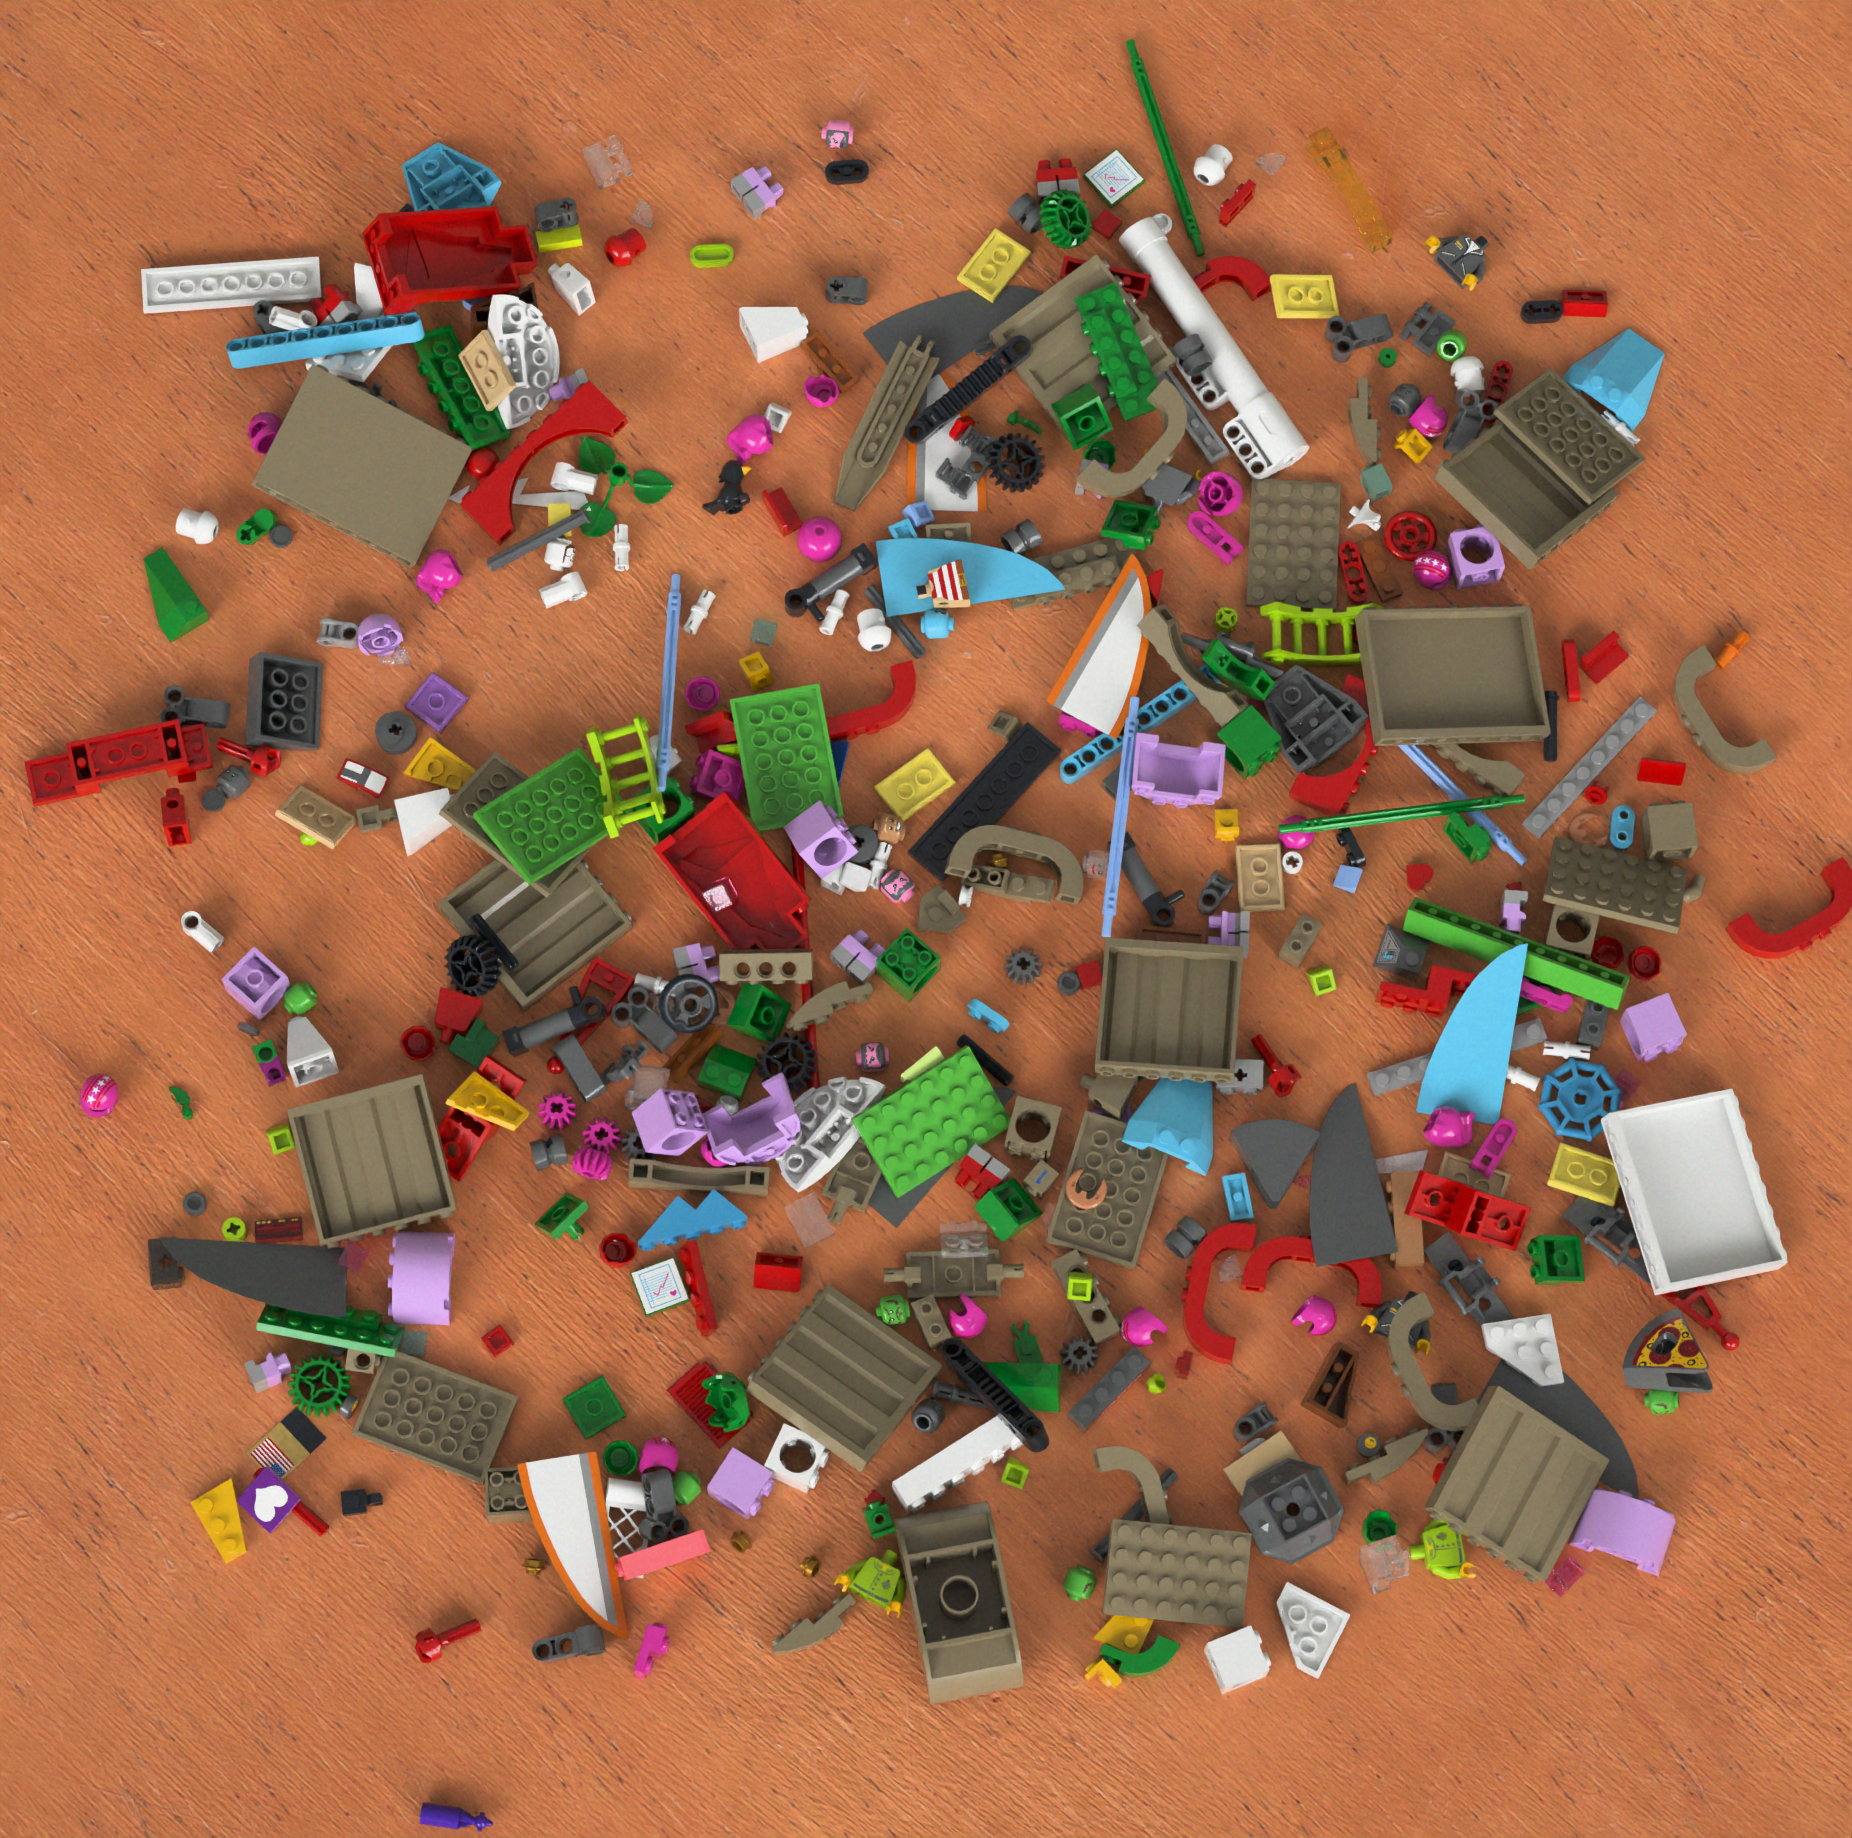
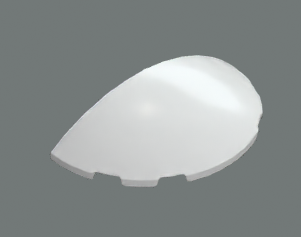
[488,294,560,429]
[775,1077,886,1192]

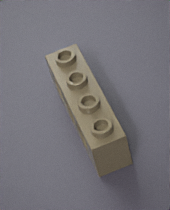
[719,948,814,985]
[1051,1249,1121,1346]

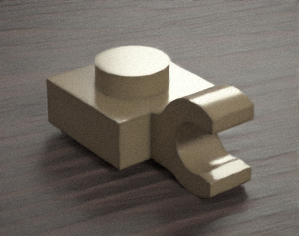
[356,805,398,834]

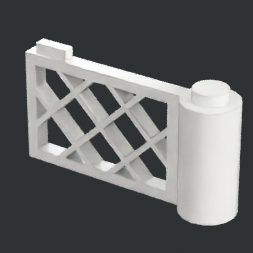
[605,1478,648,1578]

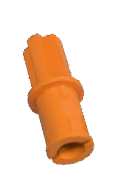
[1714,630,1750,670]

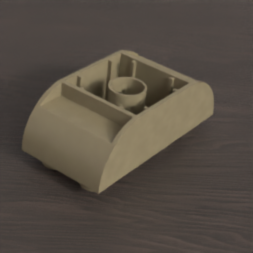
[893,1501,1024,1705]

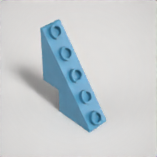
[638,1189,748,1251]

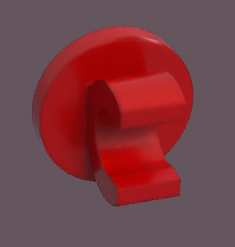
[1585,781,1609,805]

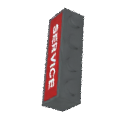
[1068,1347,1151,1433]

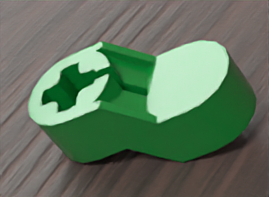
[236,509,278,545]

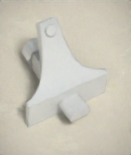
[1347,499,1381,531]

